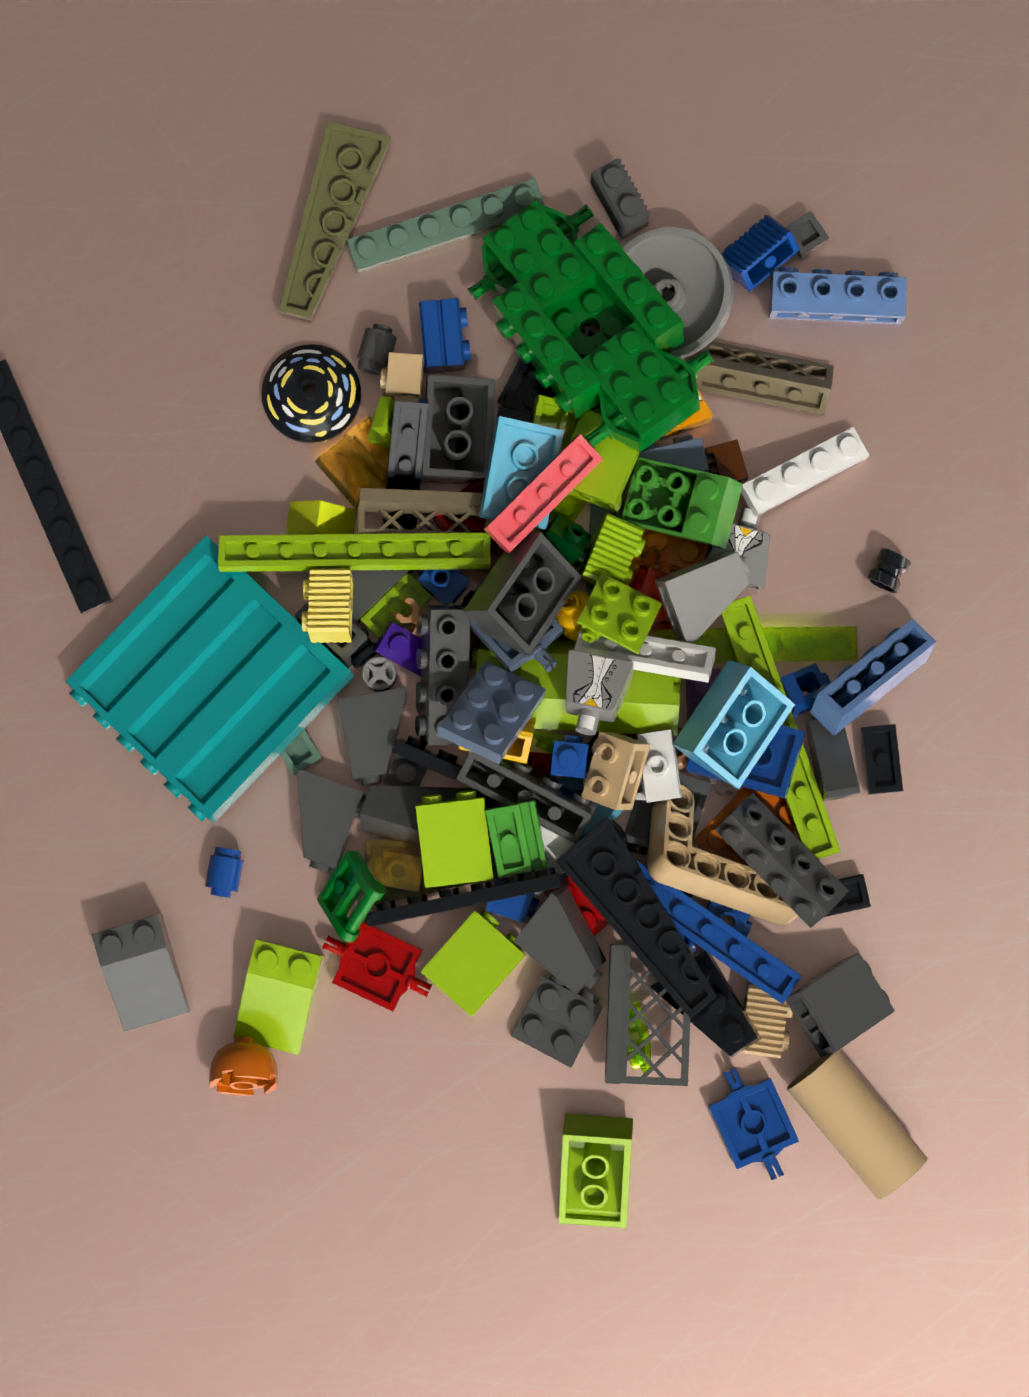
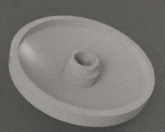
[623,227,734,359]

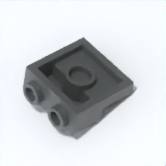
[511,974,603,1068]

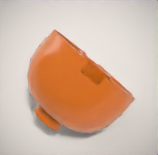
[209,1037,278,1096]

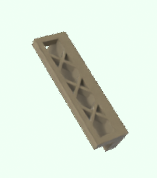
[696,341,834,415]
[357,488,492,542]

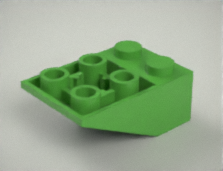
[621,457,743,549]

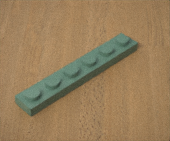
[347,178,544,273]

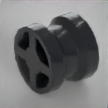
[350,627,378,669]

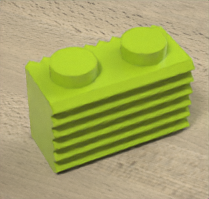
[579,513,646,586]

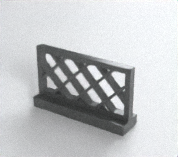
[605,944,693,1086]

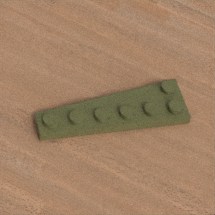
[278,121,391,321]

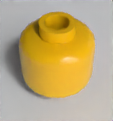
[555,590,590,641]

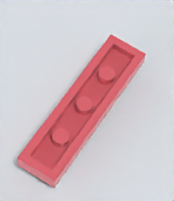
[484,434,603,553]

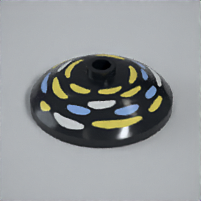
[262,344,361,444]

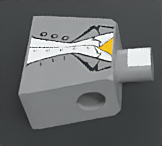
[707,508,770,592]
[566,649,634,735]

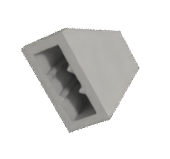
[655,550,749,644]

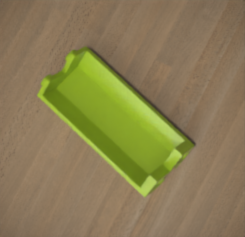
[472,640,681,736]

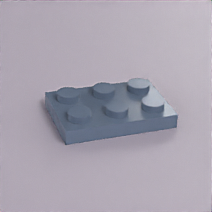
[437,661,546,764]

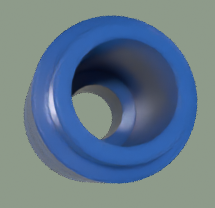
[205,847,244,898]

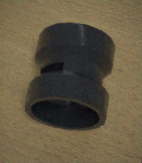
[866,548,911,593]

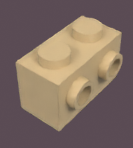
[380,352,425,399]
[581,732,651,810]

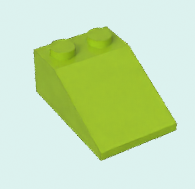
[233,939,325,1055]
[558,1113,633,1228]

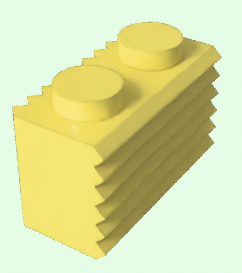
[302,568,354,643]

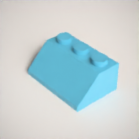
[672,660,795,789]

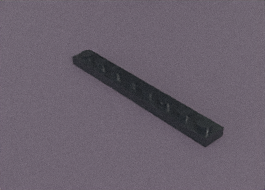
[0,359,113,615]

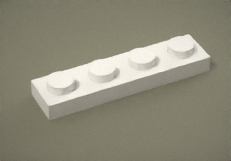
[741,427,870,517]
[574,625,716,683]

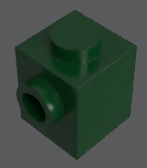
[542,512,592,567]

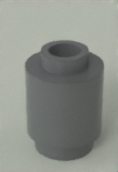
[356,324,397,376]

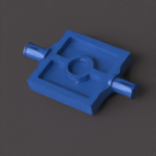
[708,1067,799,1180]

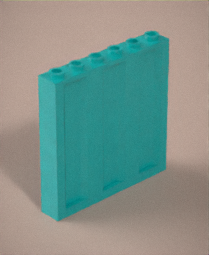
[65,535,354,823]

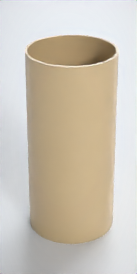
[787,1050,928,1199]

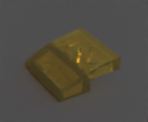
[315,416,389,510]

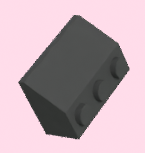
[421,374,495,483]
[463,532,582,656]

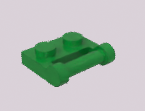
[317,850,386,943]

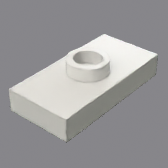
[637,729,682,803]

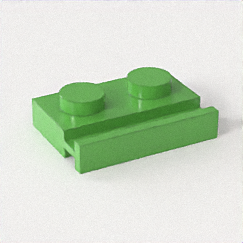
[485,799,549,877]

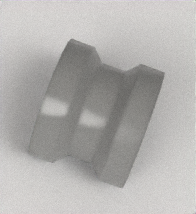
[362,657,397,692]

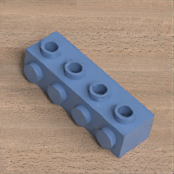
[769,267,907,324]
[810,619,937,736]

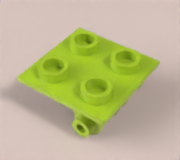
[577,573,662,654]

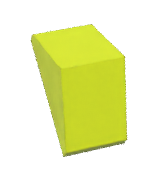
[286,500,356,535]

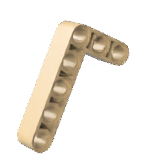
[647,784,798,925]

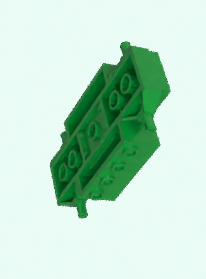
[467,200,713,452]

